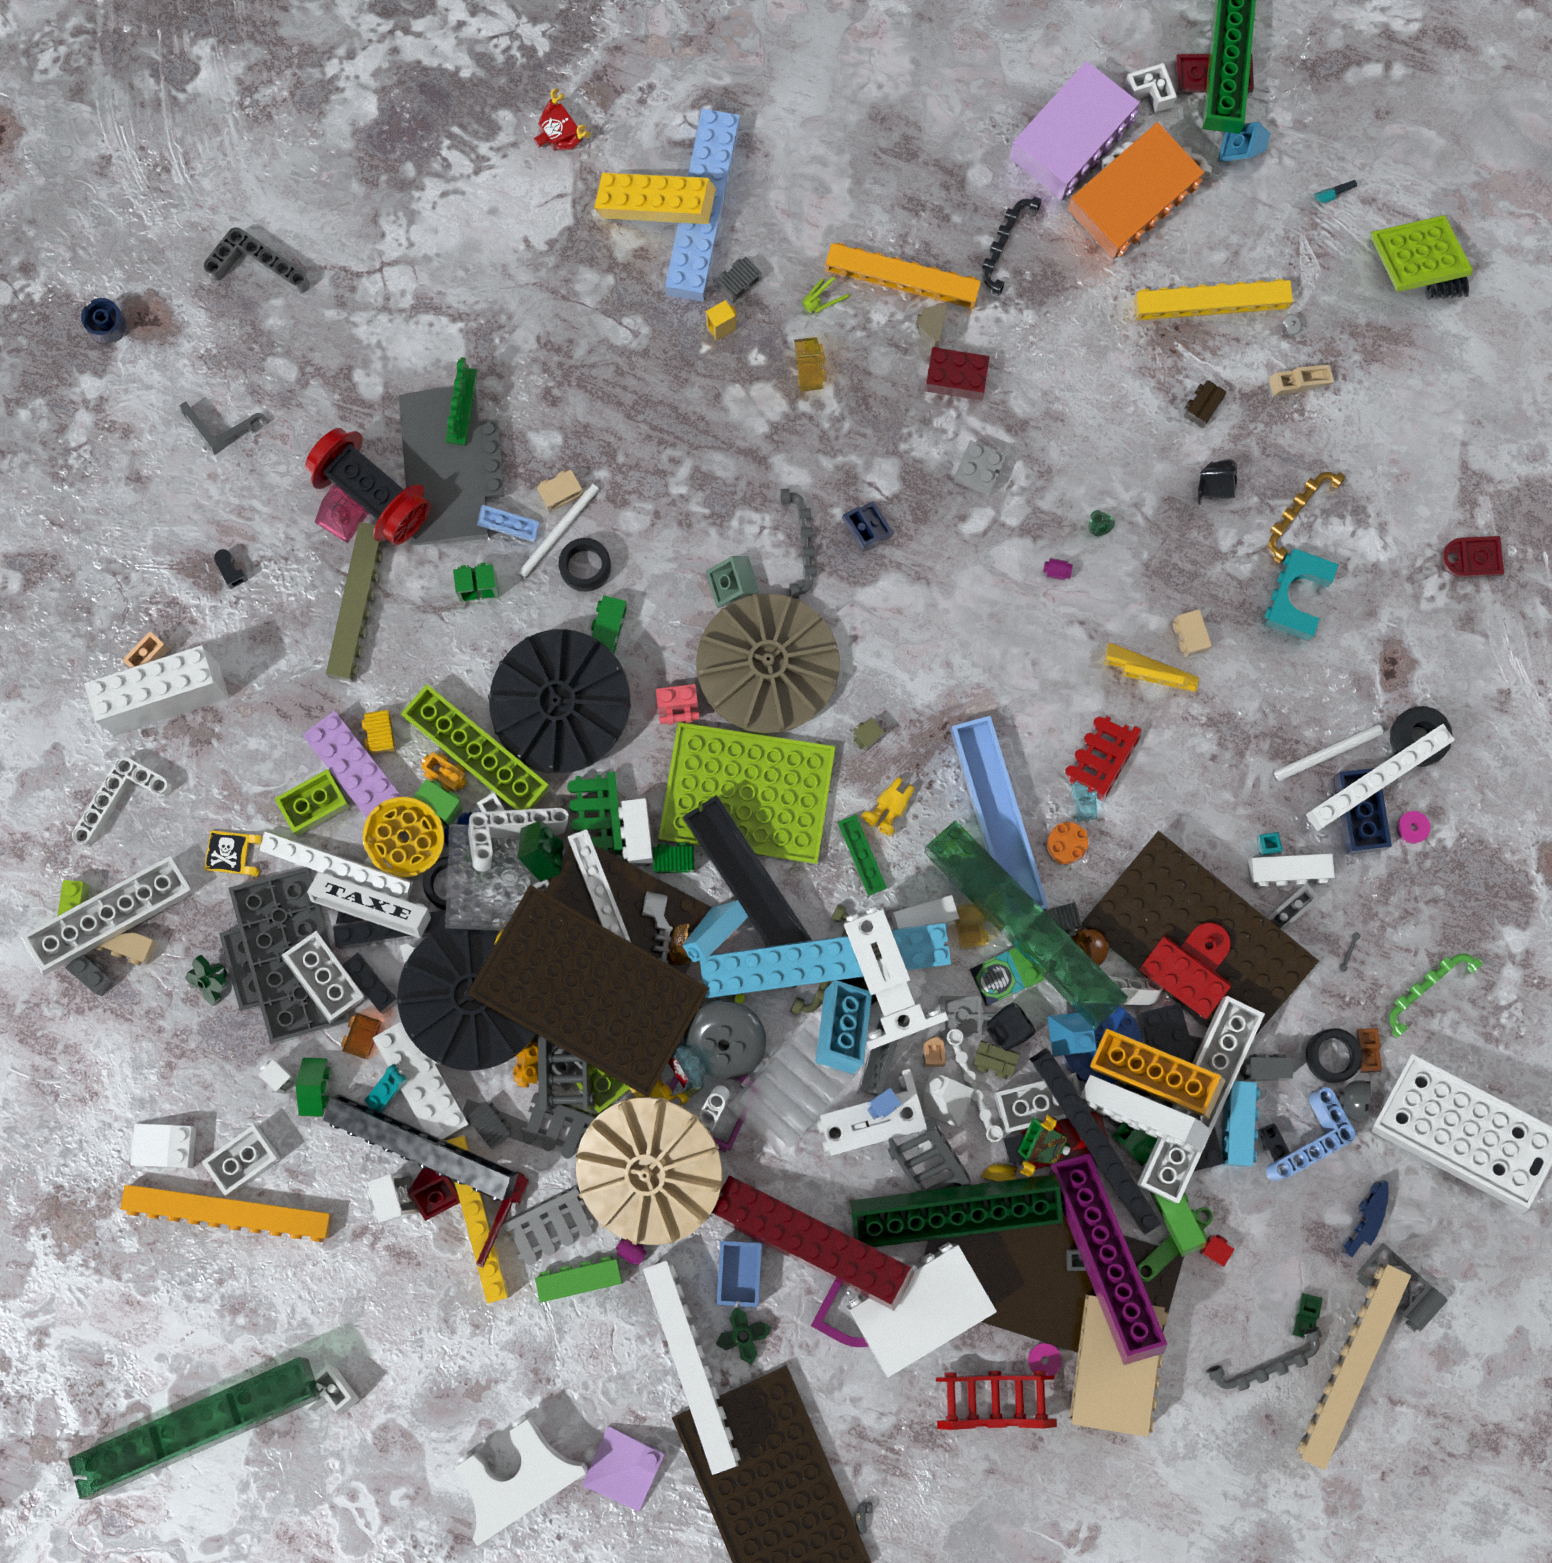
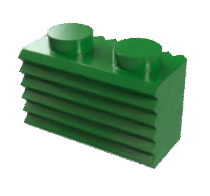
[653,843,694,873]

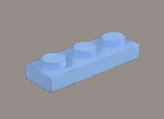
[477,505,539,542]

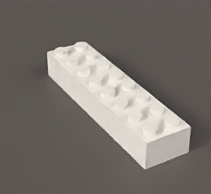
[21,856,191,976]

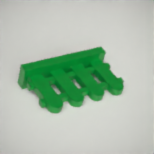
[446,357,478,446]
[567,772,622,855]

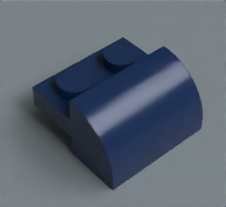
[842,501,894,551]

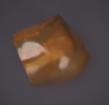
[669,924,692,965]

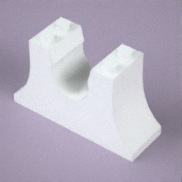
[455,1416,589,1546]

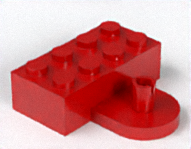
[1139,922,1231,1019]

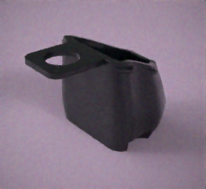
[1198,459,1238,505]
[986,1003,1036,1051]

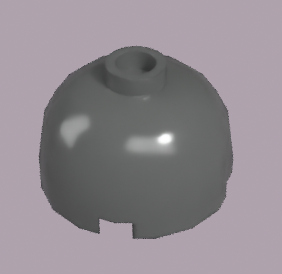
[1339,1080,1371,1122]

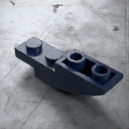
[1341,1180,1389,1258]

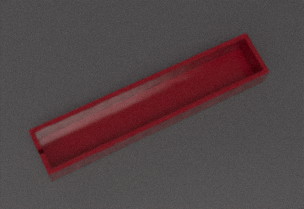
[711,1175,914,1311]

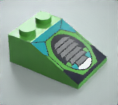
[969,943,1044,1006]

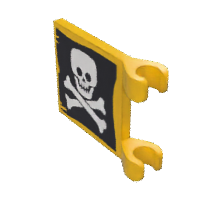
[204,830,263,877]

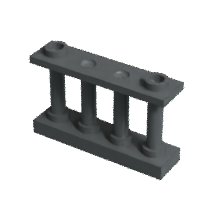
[538,1035,595,1111]
[888,1117,972,1192]

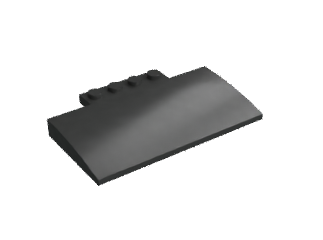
[399,386,505,546]
[219,867,351,1045]

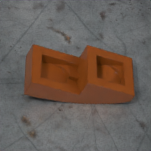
[1357,1028,1382,1073]

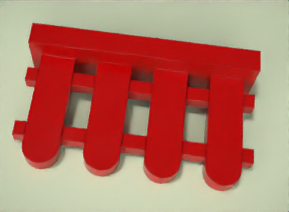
[1065,716,1142,802]

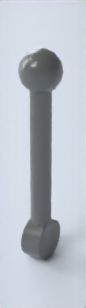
[1340,932,1361,972]

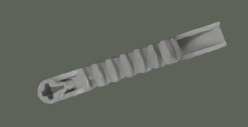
[642,891,673,963]

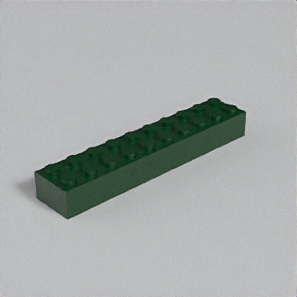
[849,1174,1063,1247]

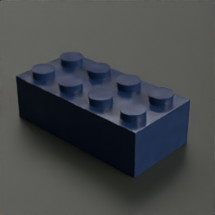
[1334,768,1392,855]

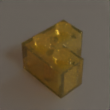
[794,337,826,392]
[956,902,989,951]

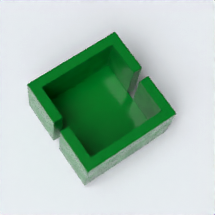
[453,563,500,602]

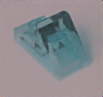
[1070,782,1097,822]

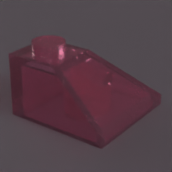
[314,485,368,544]

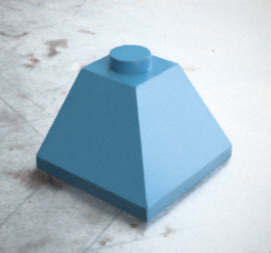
[1218,122,1271,162]
[1047,1011,1097,1057]

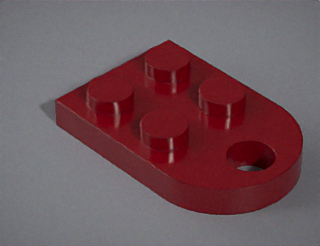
[1441,536,1504,578]

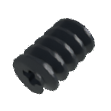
[1425,276,1469,300]

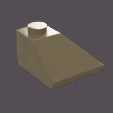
[916,305,947,351]

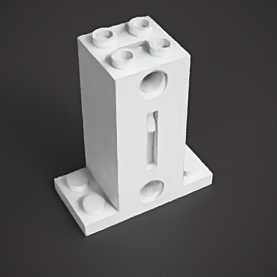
[816,1069,932,1157]

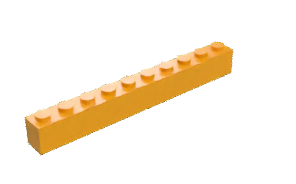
[120,1185,333,1242]

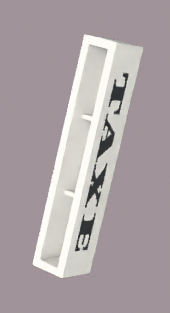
[307,872,431,939]

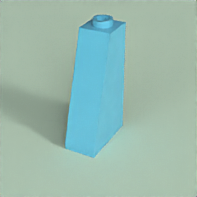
[682,900,748,962]

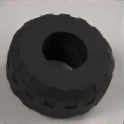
[1389,706,1453,767]

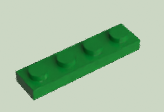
[837,815,887,897]

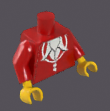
[533,89,591,151]

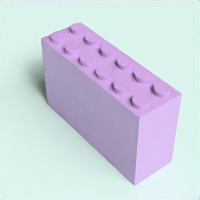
[1009,60,1140,200]

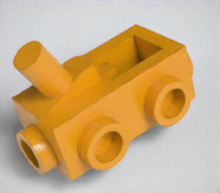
[421,752,467,793]
[513,1038,538,1088]

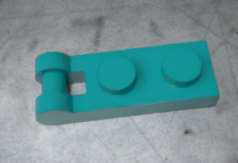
[364,1064,408,1113]

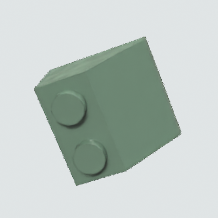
[706,556,760,608]

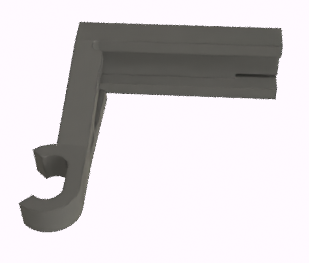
[179,401,267,455]

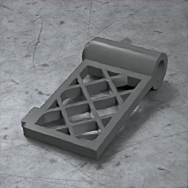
[1356,1243,1448,1332]

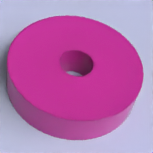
[1396,811,1430,844]
[1027,1343,1062,1375]

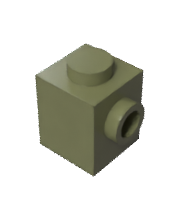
[853,718,885,751]

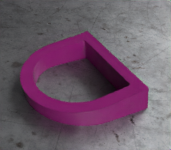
[811,1280,869,1347]

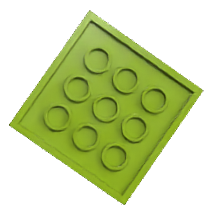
[1370,215,1473,292]

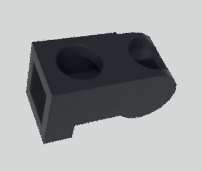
[214,549,248,589]
[1258,1123,1290,1163]

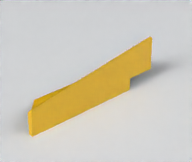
[1104,643,1199,692]

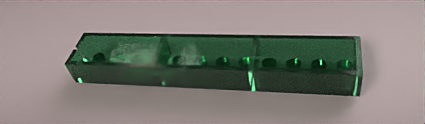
[924,820,1129,1030]
[68,1357,321,1500]

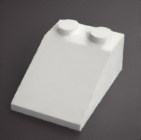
[131,1124,197,1168]

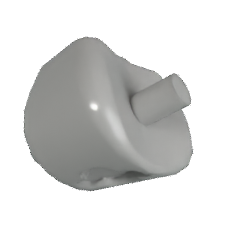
[1283,314,1301,335]

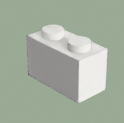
[258,1060,297,1094]

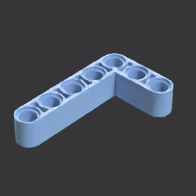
[1266,1087,1355,1181]

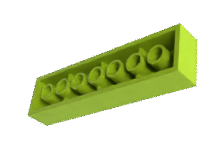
[401,684,551,810]

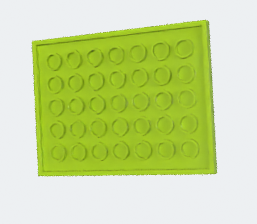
[658,722,836,865]

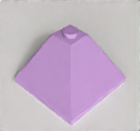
[582,1426,665,1512]

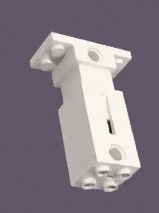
[844,905,948,1050]

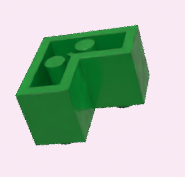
[295,1057,332,1117]

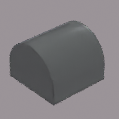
[1066,1249,1087,1271]

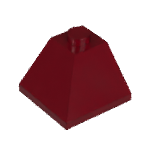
[408,1168,460,1221]

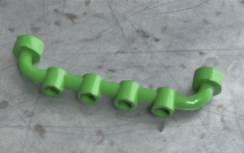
[1389,953,1484,1038]

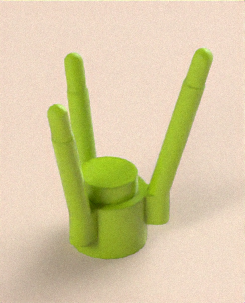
[801,276,850,314]

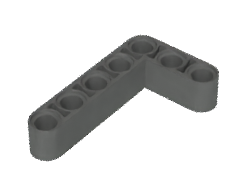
[204,227,310,293]

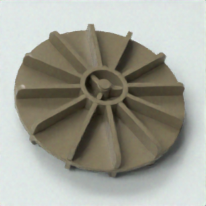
[696,593,840,733]

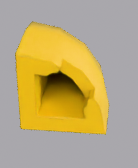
[980,1163,1018,1182]

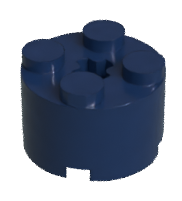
[81,298,126,343]

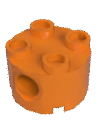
[1046,822,1088,865]

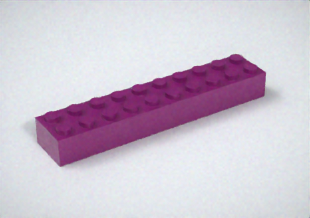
[1049,1153,1168,1365]

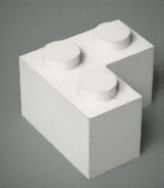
[1125,63,1177,113]
[295,1365,360,1414]

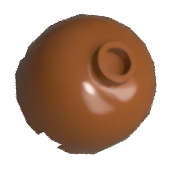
[1071,929,1109,970]

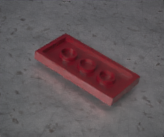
[1176,54,1254,93]

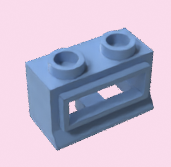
[867,1088,902,1120]

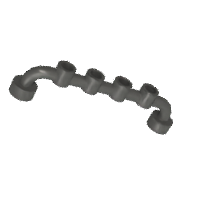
[780,488,817,599]
[1206,1327,1322,1391]

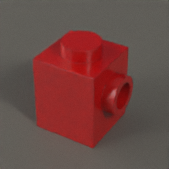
[1199,1234,1234,1267]

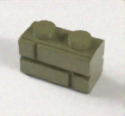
[972,1040,1020,1080]

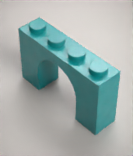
[1264,548,1339,641]

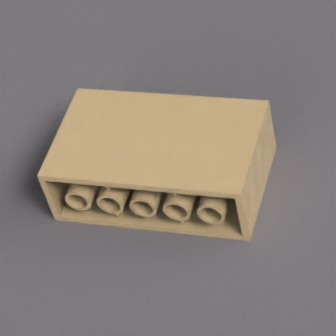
[1069,1295,1168,1437]

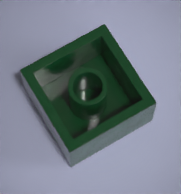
[517,820,564,882]

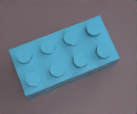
[815,980,872,1074]
[1221,1081,1260,1167]

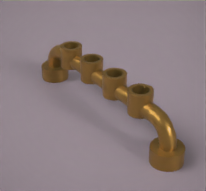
[1268,472,1346,564]

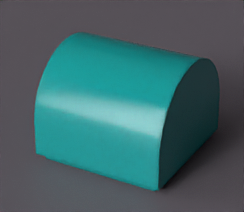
[1257,832,1283,856]

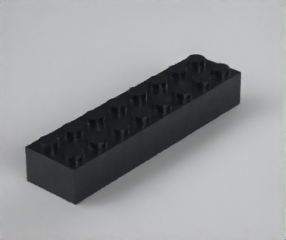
[1137,1003,1225,1172]

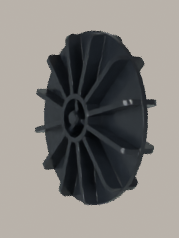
[488,629,631,773]
[397,921,536,1071]

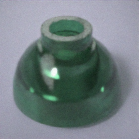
[1088,510,1115,536]

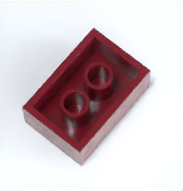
[925,347,990,401]

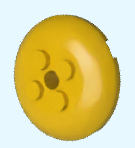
[363,796,445,877]

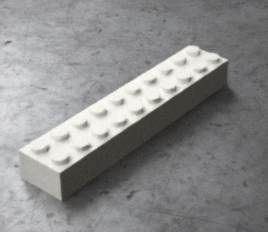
[1137,996,1265,1204]
[643,1261,741,1475]

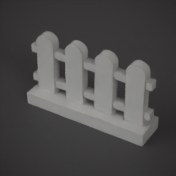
[502,1185,594,1265]

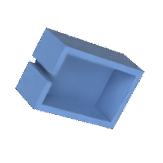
[717,1241,762,1307]

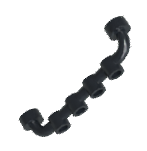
[982,196,1042,296]

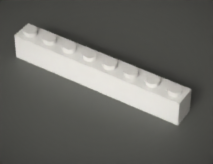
[1306,724,1455,831]

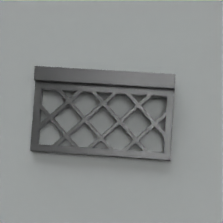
[858,1012,906,1096]

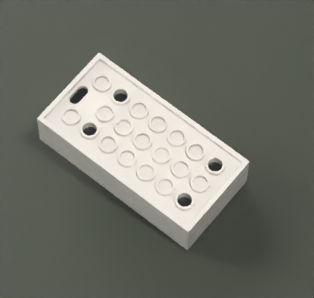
[1371,1054,1552,1213]

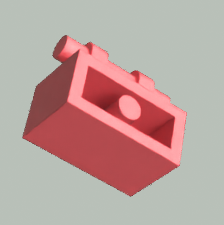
[656,684,700,725]

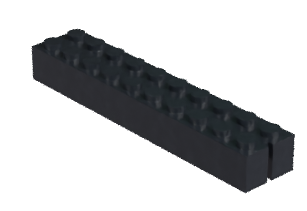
[682,795,812,988]

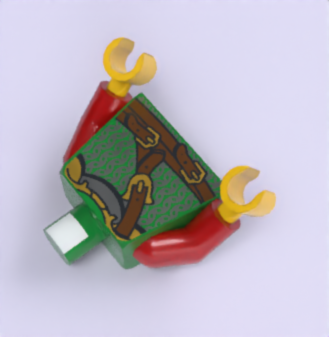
[1018,1114,1070,1177]

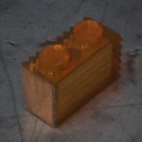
[341,1013,382,1060]

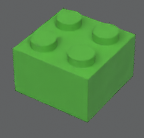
[413,779,464,828]

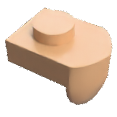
[923,1036,946,1067]

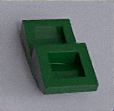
[1291,1293,1323,1339]

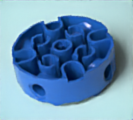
[1061,1004,1143,1084]

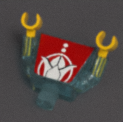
[668,1042,706,1106]

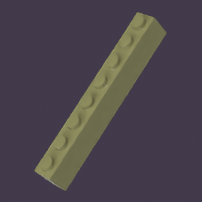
[326,522,387,682]

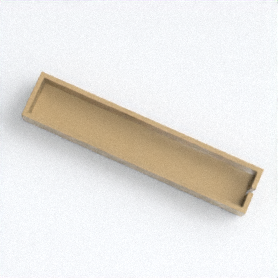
[1296,1264,1411,1470]

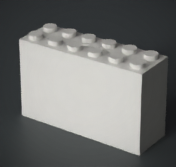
[84,645,229,736]
[846,1242,997,1377]

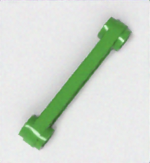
[1137,1207,1213,1282]

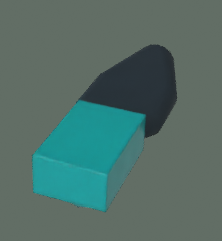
[1314,180,1357,203]

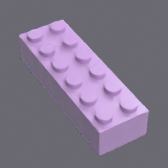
[303,710,402,818]

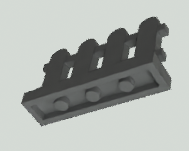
[521,1092,598,1159]

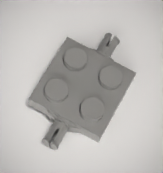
[926,996,996,1038]

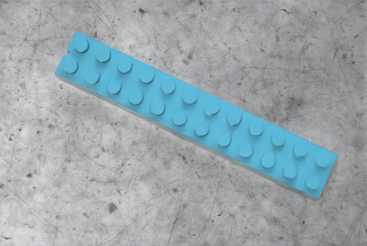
[700,922,951,998]

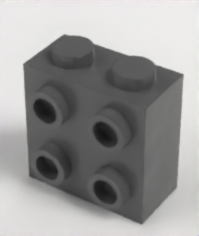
[1240,1054,1293,1081]

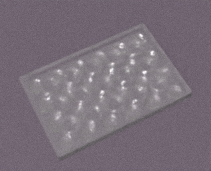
[445,824,530,931]

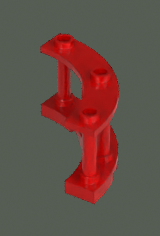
[936,1371,1057,1430]

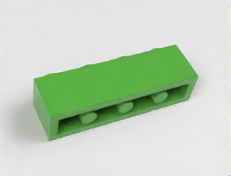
[1149,1191,1207,1257]
[535,1256,623,1303]

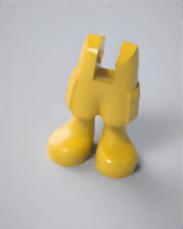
[861,777,915,837]

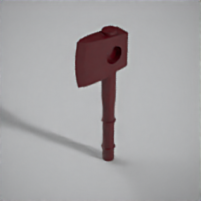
[476,1171,529,1268]

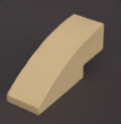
[1268,365,1334,396]

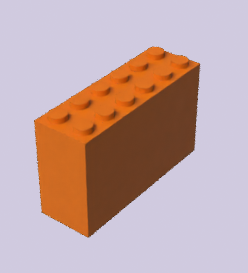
[1067,122,1205,259]

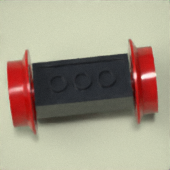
[305,428,431,546]

